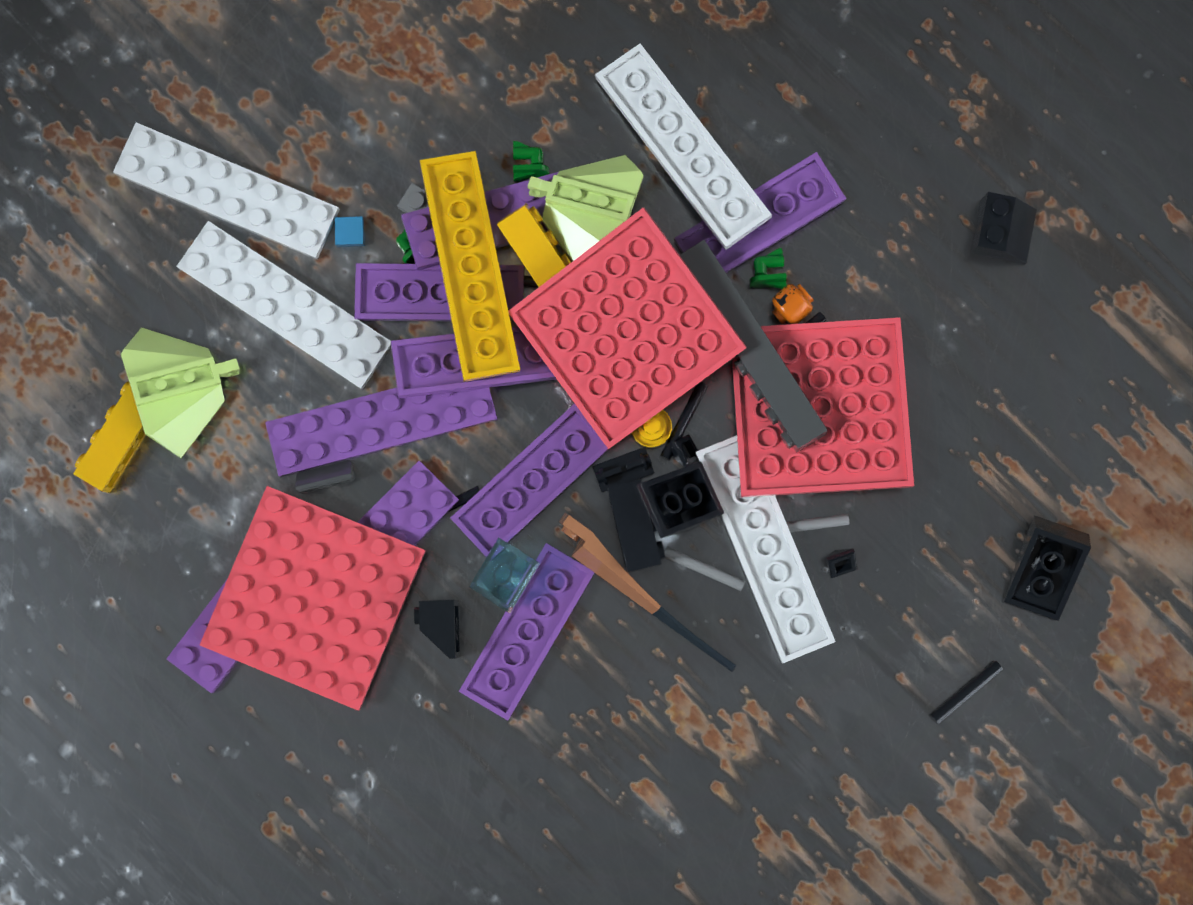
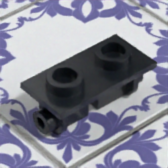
[592,447,654,492]

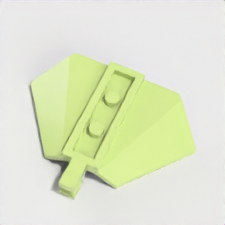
[528,155,643,261]
[121,327,239,459]

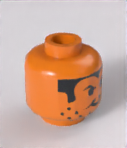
[772,284,814,324]

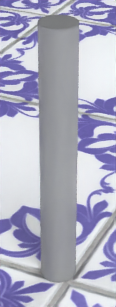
[786,514,849,533]
[665,546,745,591]

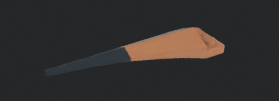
[559,513,736,672]

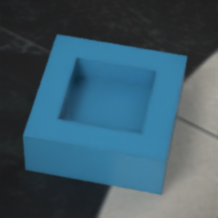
[335,216,365,247]

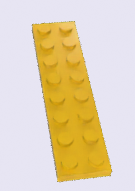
[420,151,520,382]

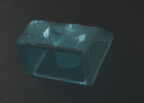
[469,538,540,613]

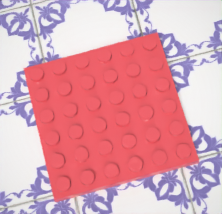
[508,208,747,449]
[732,317,914,497]
[200,486,426,711]

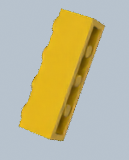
[497,203,572,287]
[73,381,146,493]

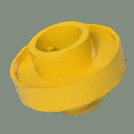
[631,410,672,448]

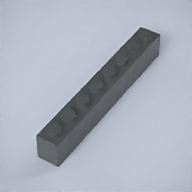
[680,240,828,453]

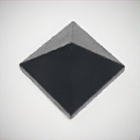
[671,434,699,467]
[826,548,858,578]

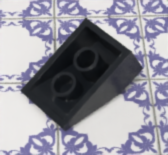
[637,461,724,539]
[1004,515,1091,621]

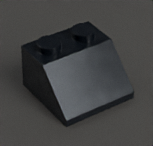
[971,192,1037,264]
[414,600,460,659]

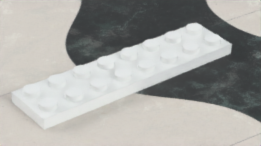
[595,44,772,250]
[113,122,340,260]
[176,221,391,390]
[695,435,836,663]

